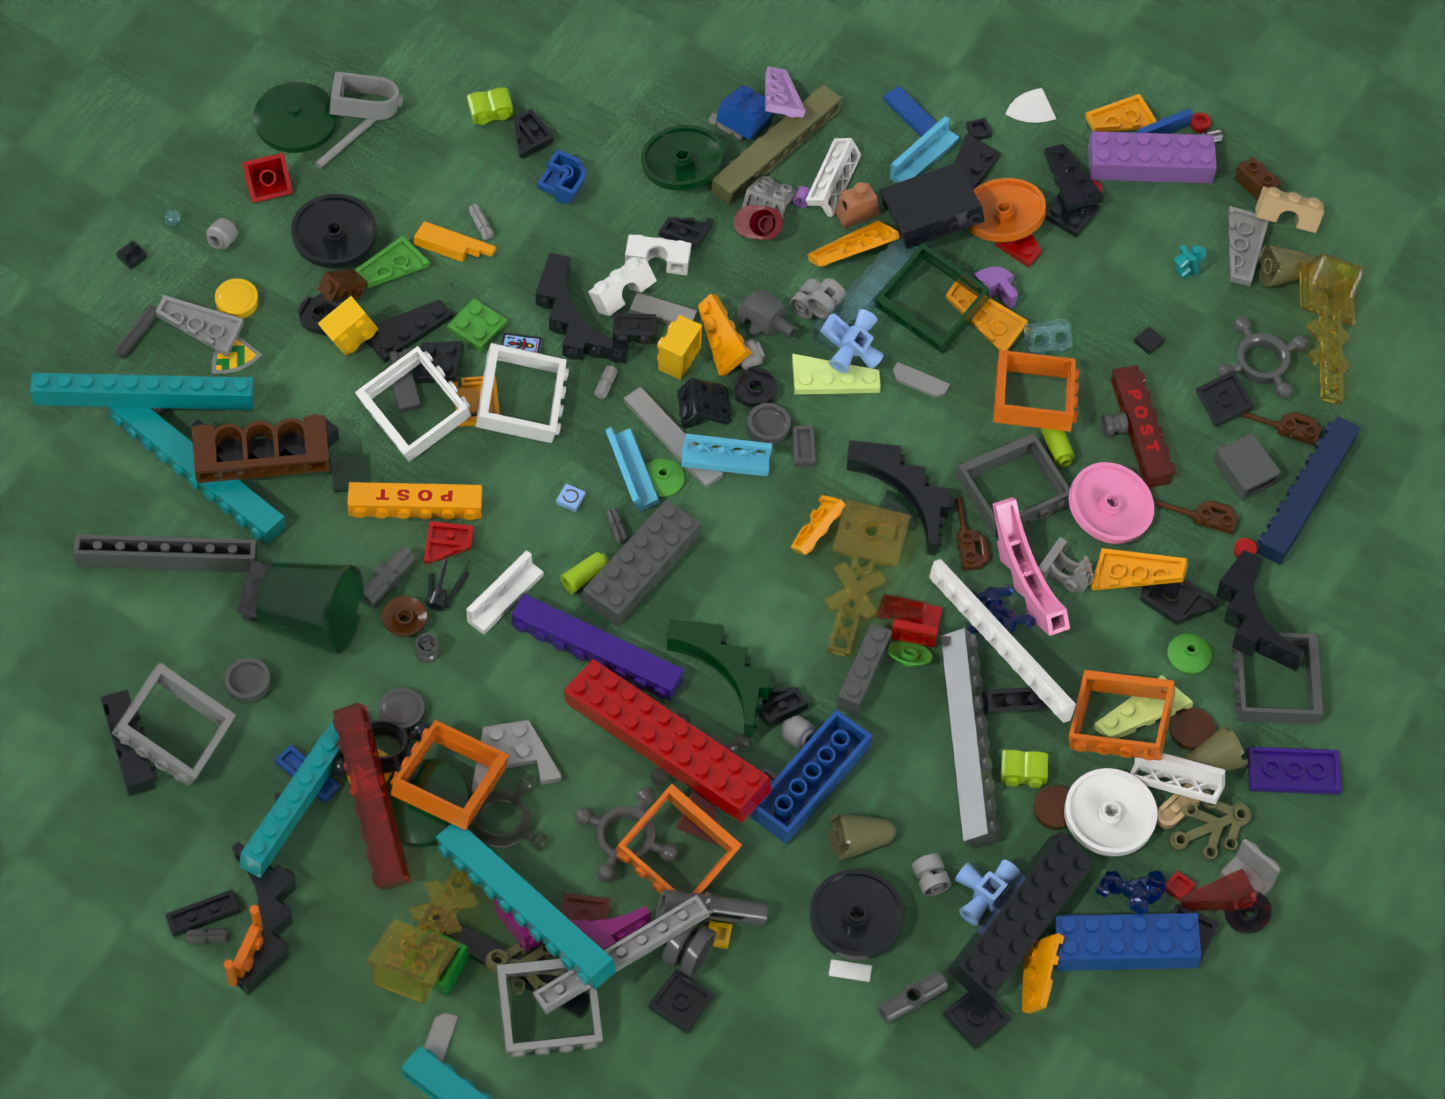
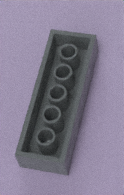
[583,500,701,627]

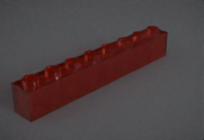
[332,702,411,891]

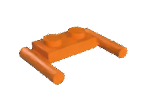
[223,905,264,987]

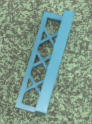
[890,116,959,183]
[606,427,660,512]
[681,434,772,476]

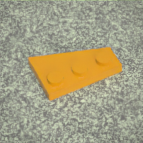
[790,495,846,555]
[1022,933,1064,1014]

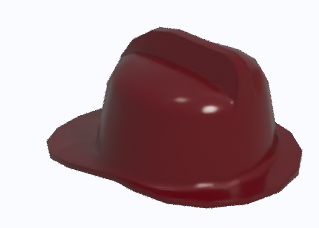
[734,205,783,240]

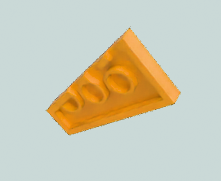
[1091,548,1188,591]

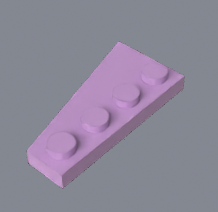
[765,67,806,118]

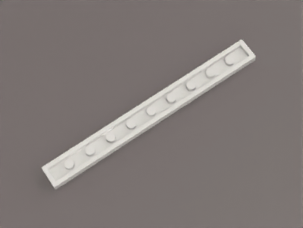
[929,559,1076,723]

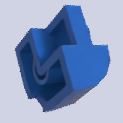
[537,149,586,204]

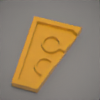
[1085,94,1157,132]

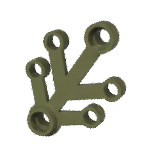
[1168,794,1251,860]
[485,942,568,995]

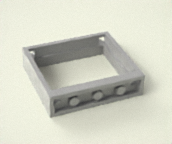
[111,663,236,786]
[496,959,603,1058]

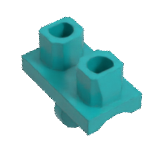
[1173,244,1206,279]

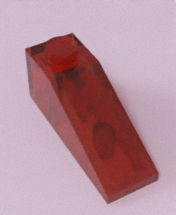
[1179,868,1256,911]

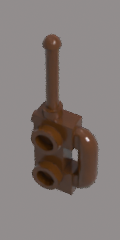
[1241,412,1322,446]
[955,497,990,571]
[1156,500,1239,535]

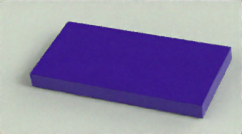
[1247,747,1342,795]

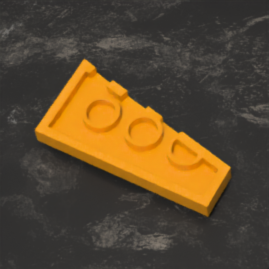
[807,220,900,267]
[946,281,1028,351]
[698,294,752,376]

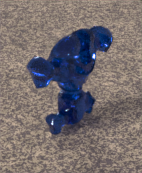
[965,584,1036,635]
[1095,870,1166,916]

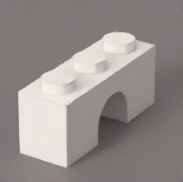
[625,234,691,276]
[588,257,657,316]

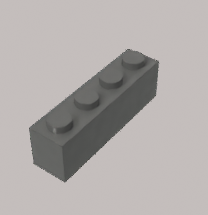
[836,623,892,717]

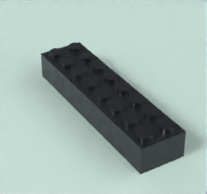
[946,831,1095,1003]

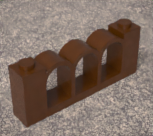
[192,414,330,483]

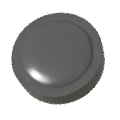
[747,403,791,445]
[224,658,272,703]
[379,687,425,732]

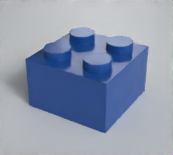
[716,85,774,140]

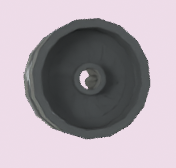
[662,923,717,977]

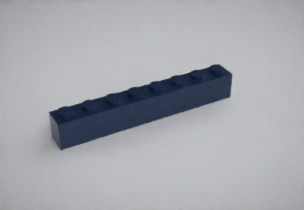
[1257,416,1361,565]

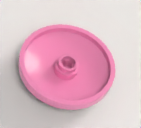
[1069,462,1154,544]

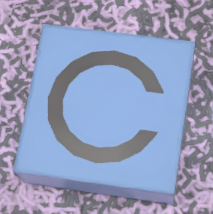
[556,484,586,512]

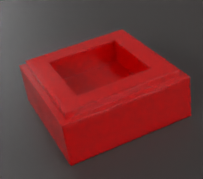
[1163,870,1196,903]

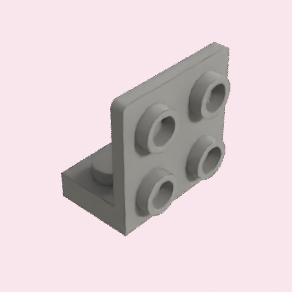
[742,176,797,219]
[1219,839,1281,896]

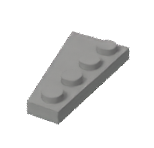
[156,295,244,357]

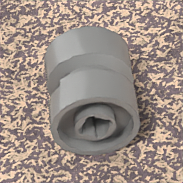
[806,278,846,319]
[789,279,821,319]
[912,853,952,897]

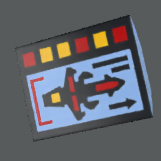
[501,332,542,354]

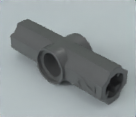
[358,547,416,607]
[877,971,949,1025]

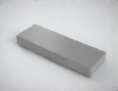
[630,293,697,325]

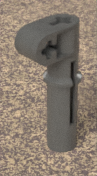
[655,889,768,926]

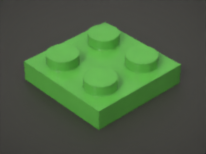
[447,298,507,352]

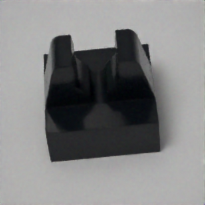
[116,240,147,270]

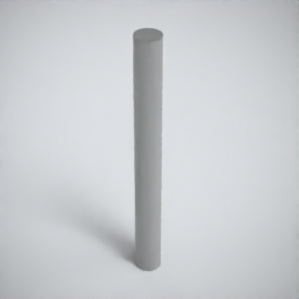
[315,119,377,169]

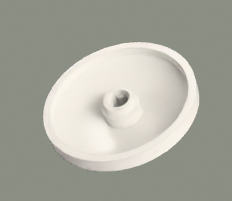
[1064,768,1157,856]

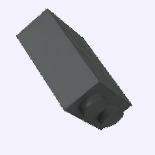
[1213,433,1281,501]

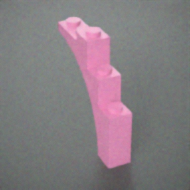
[993,497,1070,636]

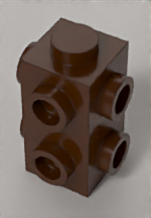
[1235,157,1282,200]
[317,269,368,302]

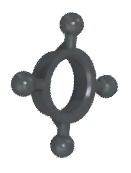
[1218,317,1309,399]
[575,787,678,883]

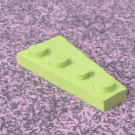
[792,354,880,394]
[1095,675,1193,739]

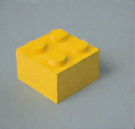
[318,296,379,356]
[657,315,702,380]

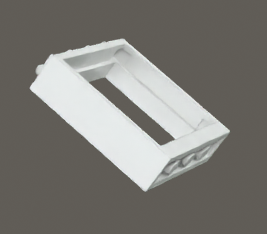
[475,343,569,443]
[355,346,472,462]

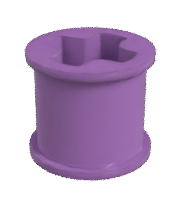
[792,186,810,208]

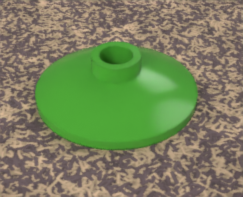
[646,459,685,497]
[1167,633,1212,674]
[888,641,932,667]

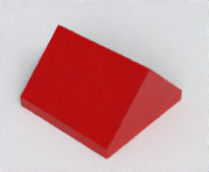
[242,152,293,203]

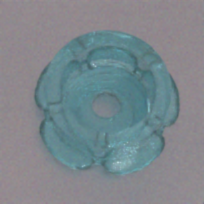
[165,207,180,228]

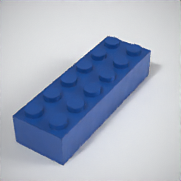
[750,710,873,844]
[1054,913,1201,971]

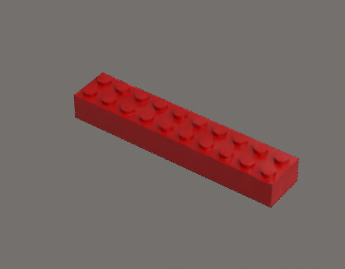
[563,659,771,823]

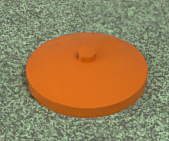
[967,178,1046,242]

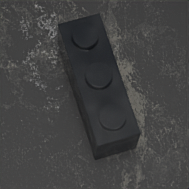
[982,687,1052,715]

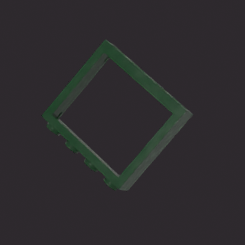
[875,243,990,354]

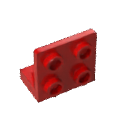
[891,599,942,648]

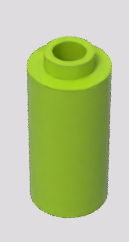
[1040,428,1075,467]
[560,552,609,594]

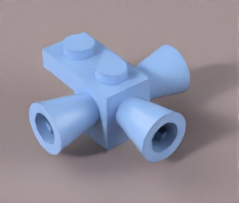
[820,309,883,373]
[955,859,1020,926]

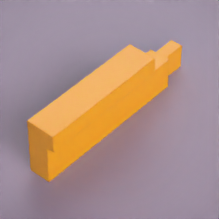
[414,221,496,262]

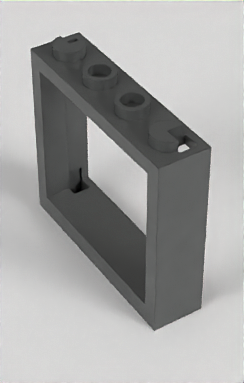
[956,433,1070,538]
[1230,633,1323,724]

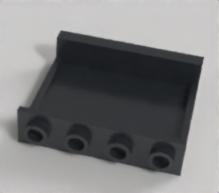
[879,162,985,249]

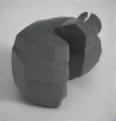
[737,290,798,339]

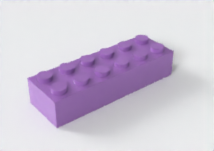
[1088,131,1217,183]

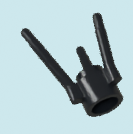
[426,559,469,611]

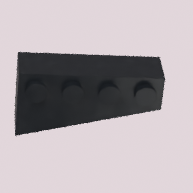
[101,689,158,796]

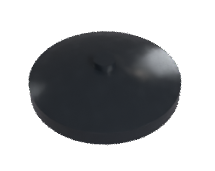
[291,194,377,268]
[810,869,904,960]

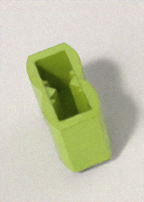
[467,87,513,125]
[1000,750,1048,788]

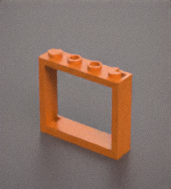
[993,350,1079,432]
[1069,670,1175,761]
[390,720,509,831]
[614,784,742,894]

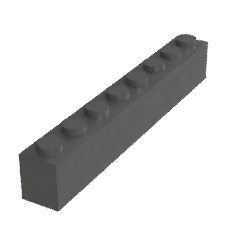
[74,534,258,572]

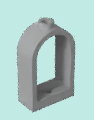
[330,71,403,120]

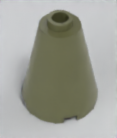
[1258,245,1319,287]
[1183,725,1248,772]
[829,814,896,861]

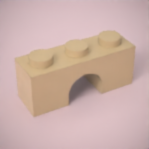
[1255,186,1324,233]

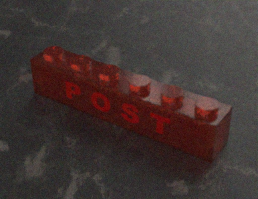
[1110,365,1176,488]

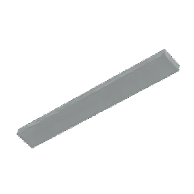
[533,895,710,1014]

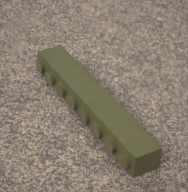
[711,84,842,206]

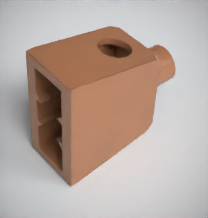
[835,182,880,228]

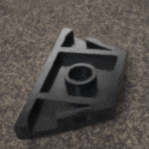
[1140,579,1219,625]

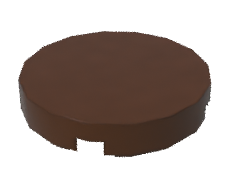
[1169,707,1215,751]
[1033,785,1069,830]

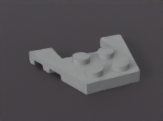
[472,720,561,795]

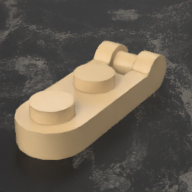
[1156,783,1211,829]

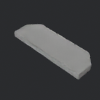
[892,362,950,398]
[424,1013,458,1063]

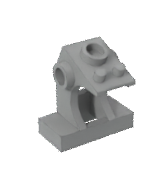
[1038,537,1094,593]

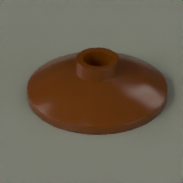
[382,596,427,637]

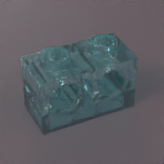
[1024,318,1073,355]

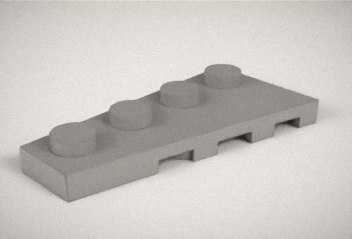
[1228,206,1269,287]

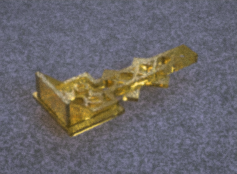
[1300,253,1364,405]
[824,499,911,657]
[366,867,477,1004]

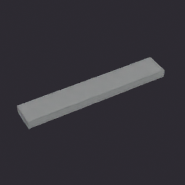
[624,387,723,489]

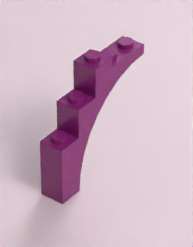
[494,900,651,952]

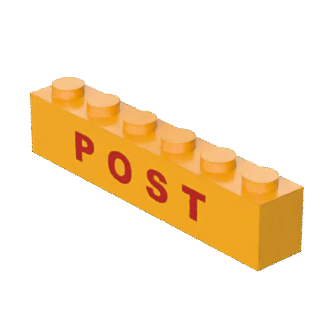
[348,482,482,520]

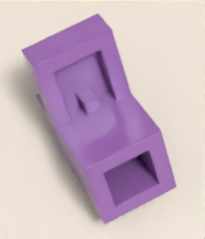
[974,267,1018,309]

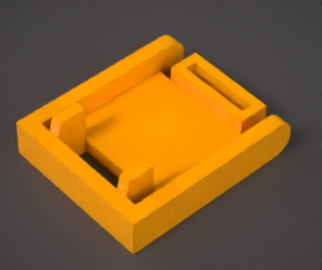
[453,375,500,427]

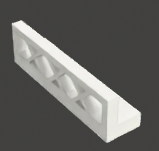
[805,138,861,217]
[466,550,544,635]
[1130,753,1225,805]

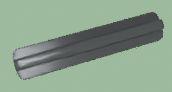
[115,305,157,358]

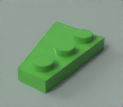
[355,236,430,288]

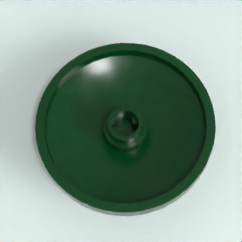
[254,82,337,153]
[641,125,724,191]
[377,759,470,847]

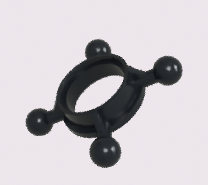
[332,710,430,784]

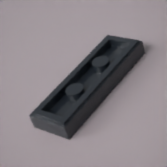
[165,889,241,938]

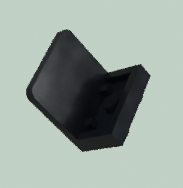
[613,313,656,344]
[677,377,731,428]

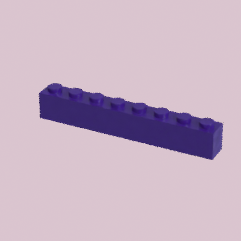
[511,594,684,701]

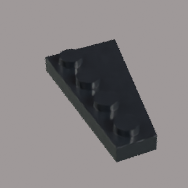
[1044,144,1104,211]
[365,299,453,363]

